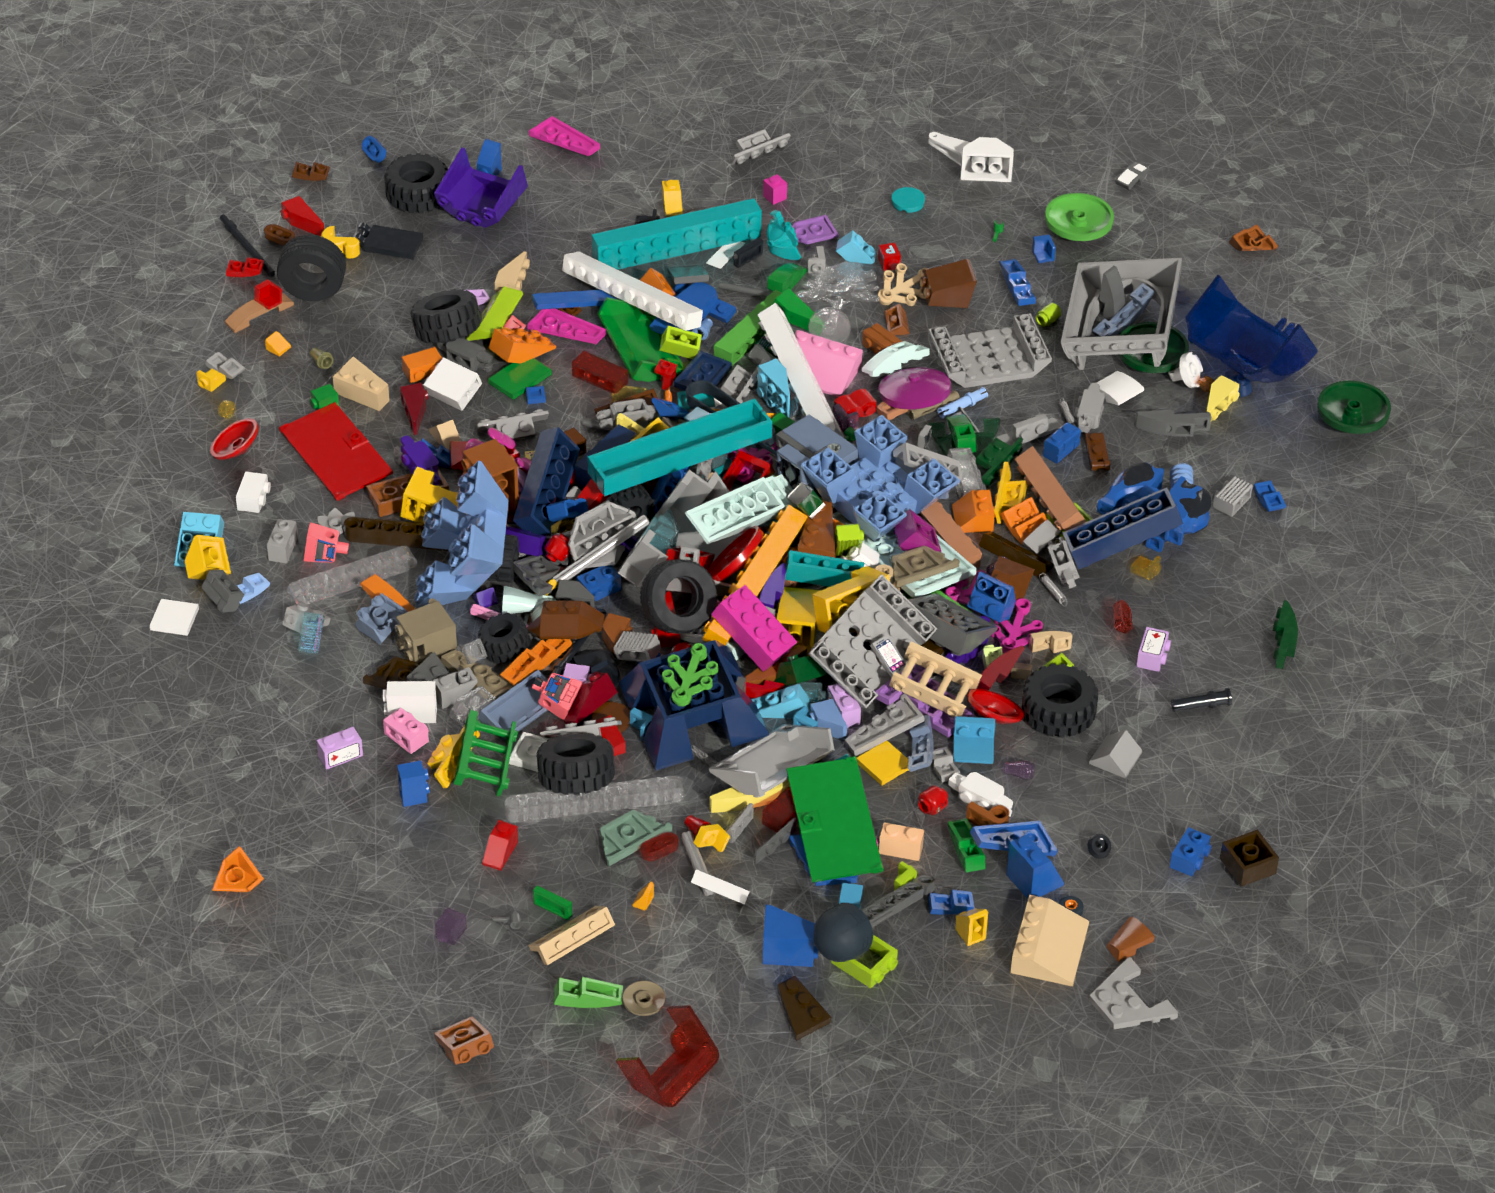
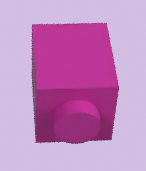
[763,174,787,205]

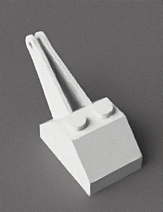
[928,132,1013,182]

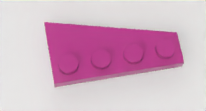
[529,116,600,156]
[527,309,606,344]

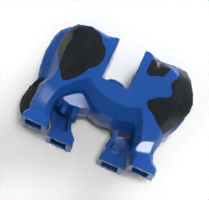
[1096,462,1212,552]

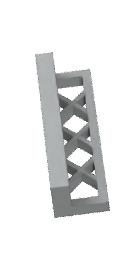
[893,442,962,482]

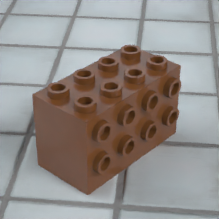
[461,438,519,525]

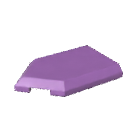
[792,215,839,245]

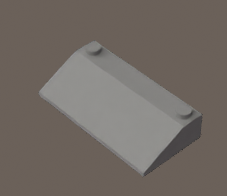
[709,724,835,798]

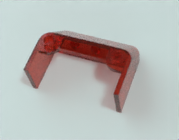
[616,1005,719,1107]

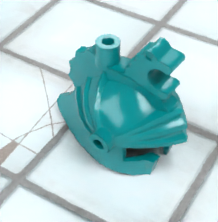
[767,210,802,260]

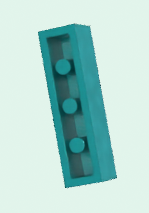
[785,550,864,587]

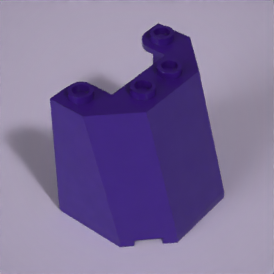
[434,147,528,228]

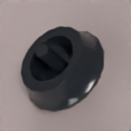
[1087,834,1112,859]

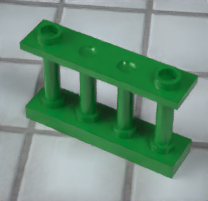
[453,710,518,796]

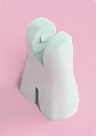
[502,586,556,614]

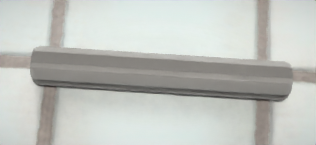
[681,831,714,896]

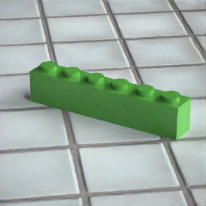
[713,290,782,366]

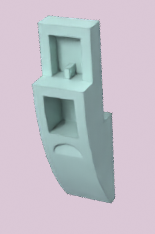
[862,341,930,377]

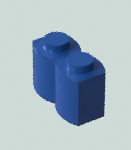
[546,498,589,522]

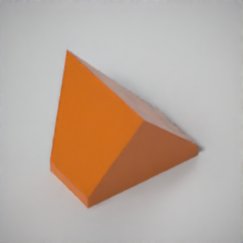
[212,846,264,892]

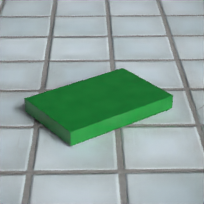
[488,358,552,400]

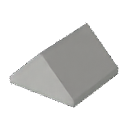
[1089,730,1142,778]

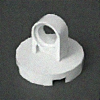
[1168,352,1203,388]

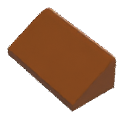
[884,304,910,335]

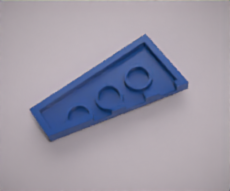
[970,821,1058,857]

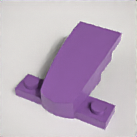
[875,663,974,737]

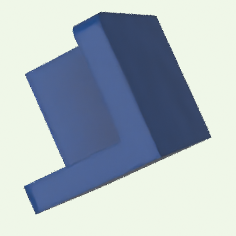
[1032,235,1056,263]

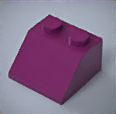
[894,509,941,552]

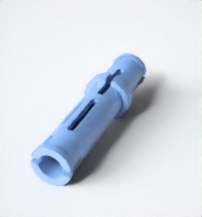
[937,387,988,419]

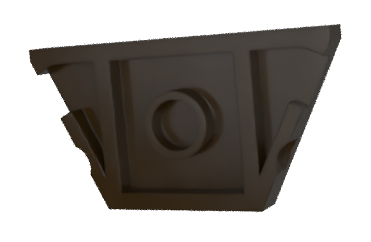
[363,657,420,690]

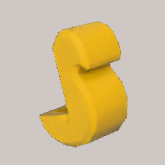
[321,226,360,259]

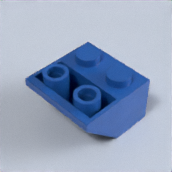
[967,571,1016,622]

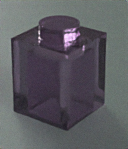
[435,907,467,945]

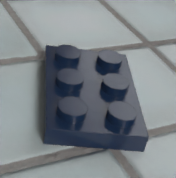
[674,351,732,391]

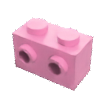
[383,708,429,754]

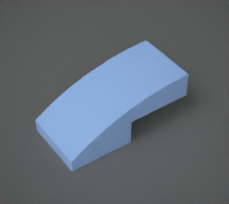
[237,573,270,604]

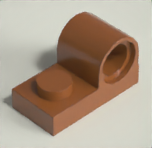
[966,802,1010,826]

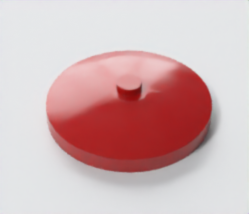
[707,526,764,582]

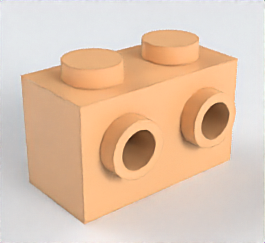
[879,823,924,861]

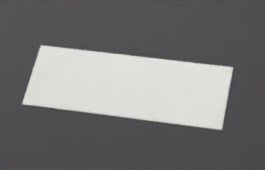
[706,242,745,269]
[691,870,750,904]

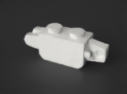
[948,772,1013,817]

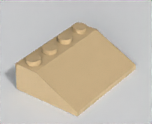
[1011,895,1089,986]

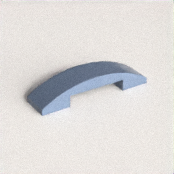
[1092,283,1155,337]
[908,714,933,772]

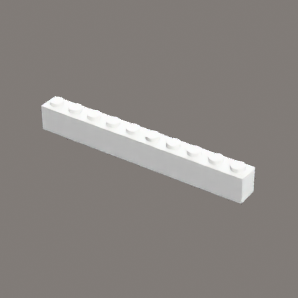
[562,252,703,331]
[758,303,844,437]

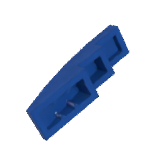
[999,259,1036,306]

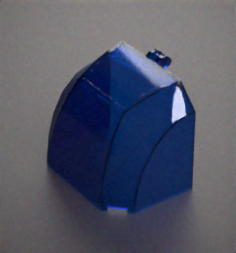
[1185,274,1318,383]

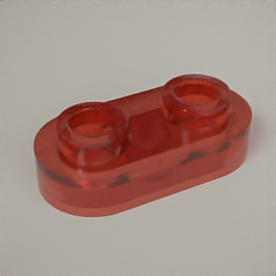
[1113,600,1133,634]
[641,832,679,861]

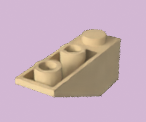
[495,251,530,293]

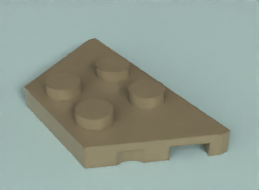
[891,546,960,588]

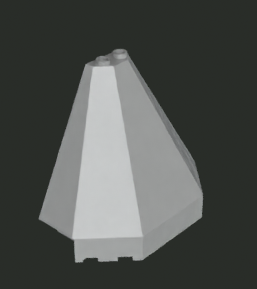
[618,470,780,598]

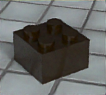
[1220,829,1279,887]

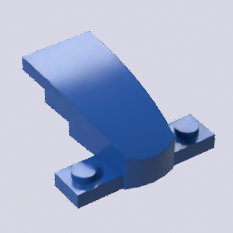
[650,282,737,335]

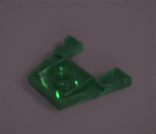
[929,418,1000,463]

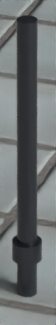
[220,214,275,277]
[548,609,606,680]

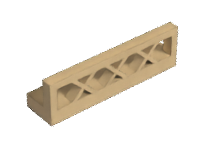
[528,906,615,965]

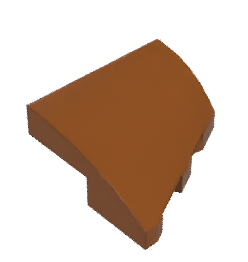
[1229,224,1278,251]
[1107,916,1155,962]

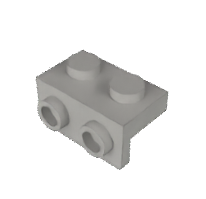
[283,603,331,639]

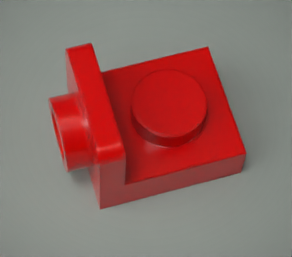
[654,359,677,390]

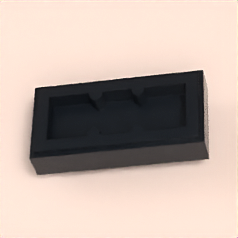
[734,238,763,268]

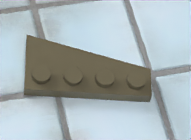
[440,649,514,703]

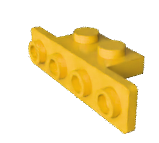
[993,462,1027,524]
[427,725,480,788]

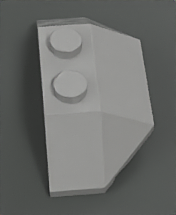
[568,501,637,561]

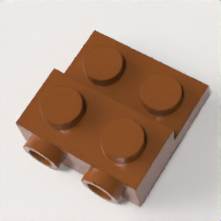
[434,1016,494,1065]

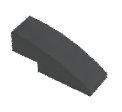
[1099,266,1125,321]

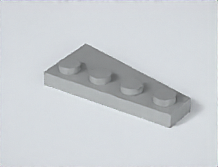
[845,693,925,757]

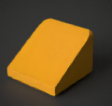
[265,331,291,357]
[632,882,654,911]

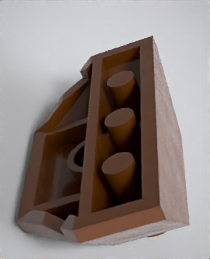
[526,601,605,639]

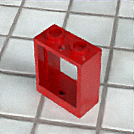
[722,450,775,492]

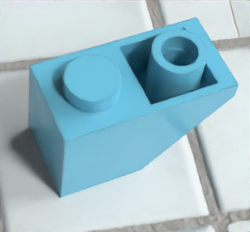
[836,230,876,264]

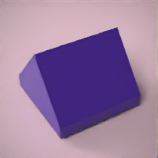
[472,587,498,607]

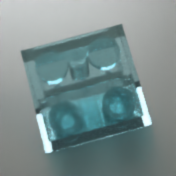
[649,509,679,555]

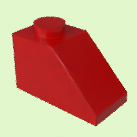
[482,820,518,871]

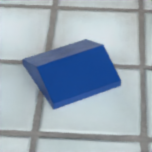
[651,397,690,421]

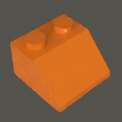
[952,490,995,533]

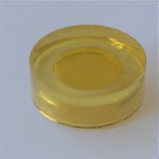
[218,400,235,419]

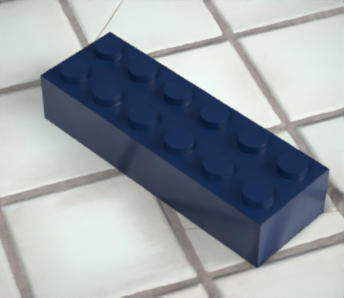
[513,427,580,536]
[1063,487,1183,569]

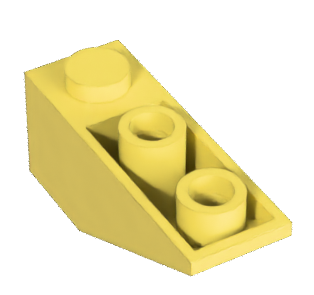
[1207,375,1240,421]

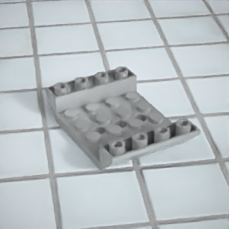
[928,313,1052,388]
[809,574,937,709]

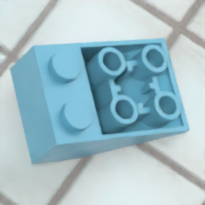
[756,359,790,417]
[174,512,224,567]

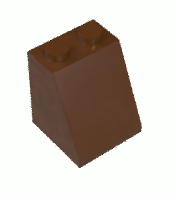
[920,259,977,308]

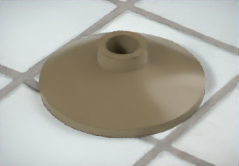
[623,981,665,1016]

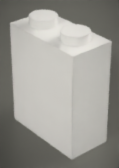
[423,357,482,411]
[383,681,437,723]

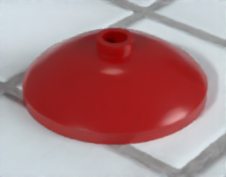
[210,418,259,460]
[967,689,1024,724]

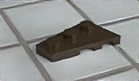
[777,976,832,1041]

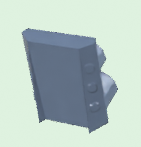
[355,593,407,645]

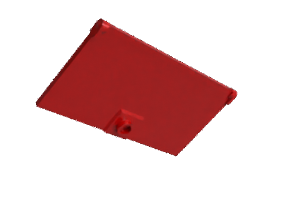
[279,402,393,501]

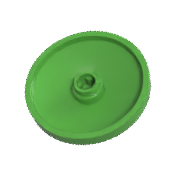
[1045,193,1114,241]

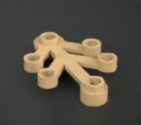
[878,263,928,306]

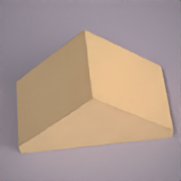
[429,420,461,451]

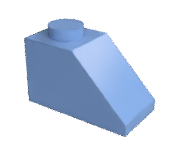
[808,699,847,740]

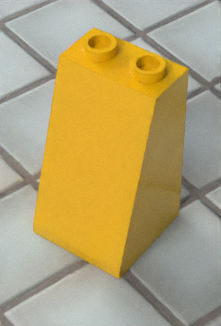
[777,587,821,657]

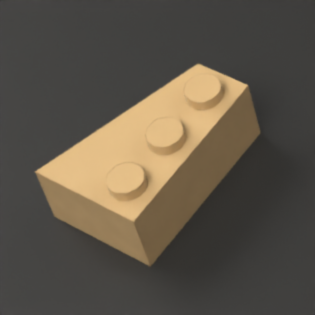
[333,357,389,411]

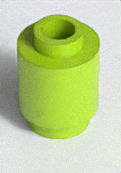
[1035,303,1061,327]

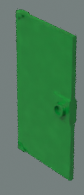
[786,756,884,883]

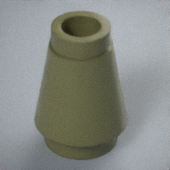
[310,347,333,369]

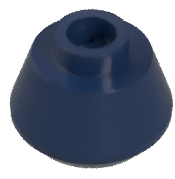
[1232,374,1252,398]

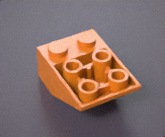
[489,327,556,363]

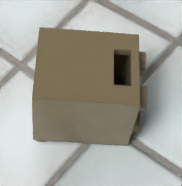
[395,598,457,664]

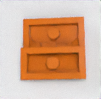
[1000,497,1047,545]

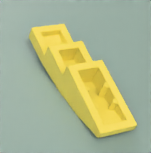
[710,779,792,813]

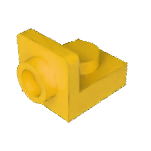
[196,368,226,392]
[693,824,730,852]

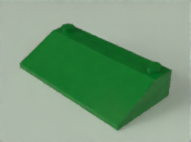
[597,297,685,382]

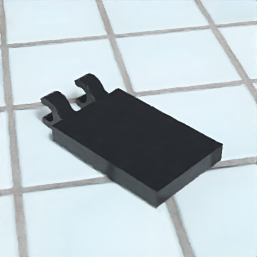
[353,222,423,260]

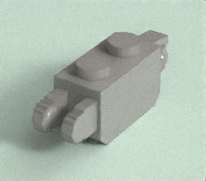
[1074,383,1105,433]
[596,399,660,429]
[1048,537,1080,589]

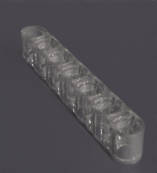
[288,546,417,605]

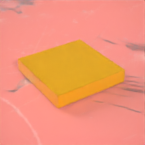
[857,741,909,786]

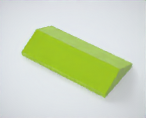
[467,286,523,341]

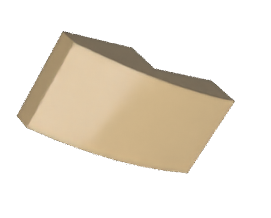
[1029,631,1072,653]

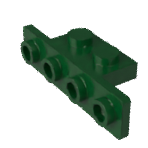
[975,437,1023,490]

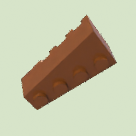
[798,501,835,558]

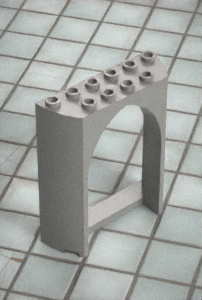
[1061,258,1182,370]

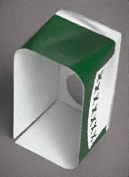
[788,482,825,518]

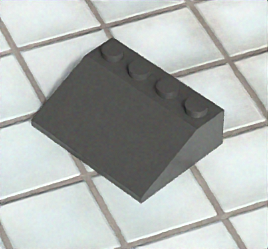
[908,594,998,656]

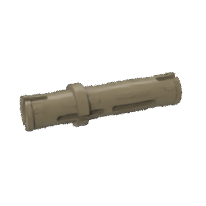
[908,390,960,420]

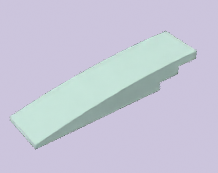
[685,474,798,544]

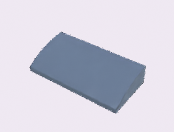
[478,670,548,740]

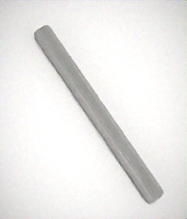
[552,515,649,587]

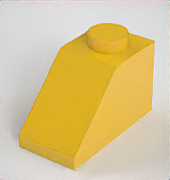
[662,180,683,218]
[955,908,988,946]

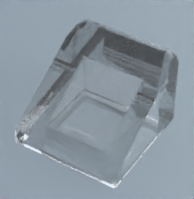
[789,398,804,419]

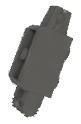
[437,338,493,372]

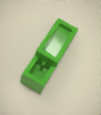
[554,977,623,1008]

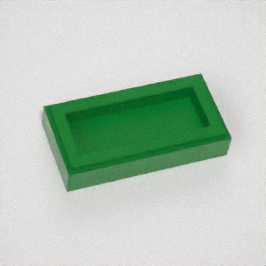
[533,885,572,920]

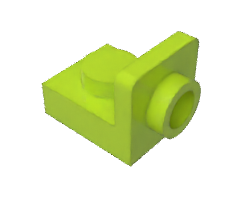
[894,861,917,890]

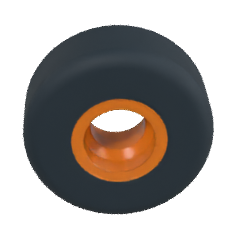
[1059,896,1084,916]

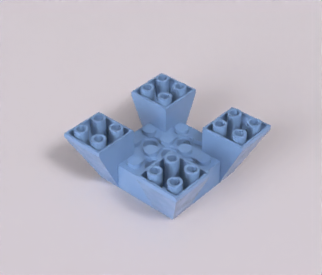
[801,415,960,542]
[414,460,509,609]

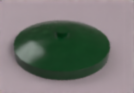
[1118,322,1189,373]
[1317,380,1391,434]

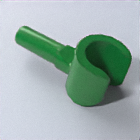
[992,220,1004,242]
[844,427,856,441]

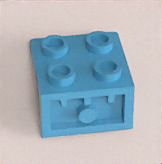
[953,716,995,764]

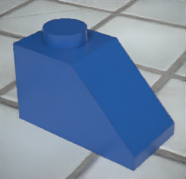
[477,139,502,176]

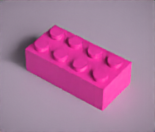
[711,585,797,672]

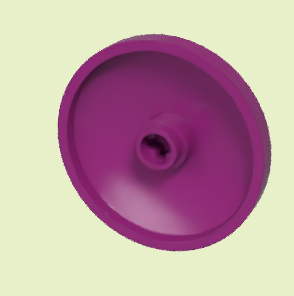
[879,367,951,409]

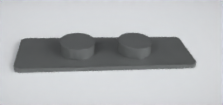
[754,818,797,865]

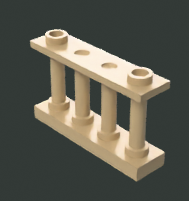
[889,641,982,717]

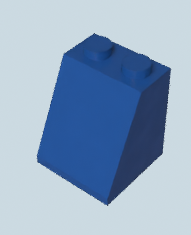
[1006,834,1064,899]
[763,905,818,967]

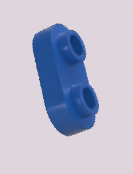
[362,136,386,163]

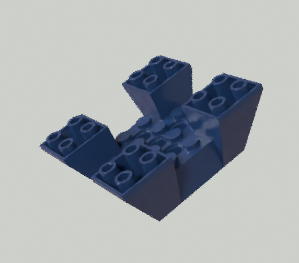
[619,640,769,771]

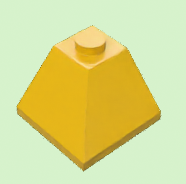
[185,535,231,580]

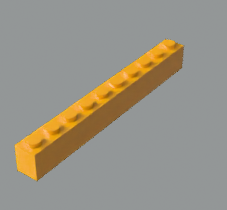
[702,505,808,646]

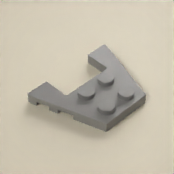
[1089,957,1178,1030]

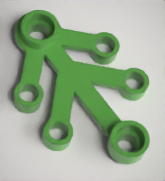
[662,643,718,706]

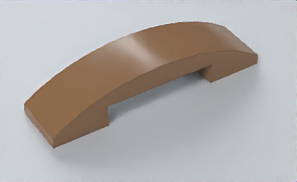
[225,293,294,333]

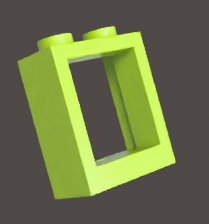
[831,935,898,988]

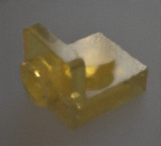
[1130,556,1162,581]

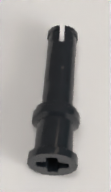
[1171,688,1232,712]

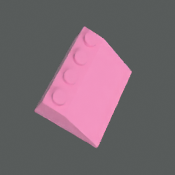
[788,330,863,397]

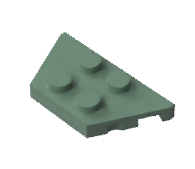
[600,810,672,866]

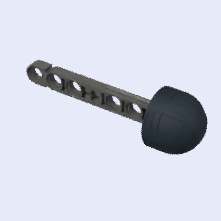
[813,875,936,962]

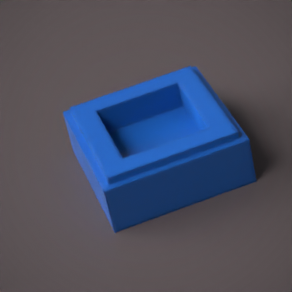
[526,386,546,404]

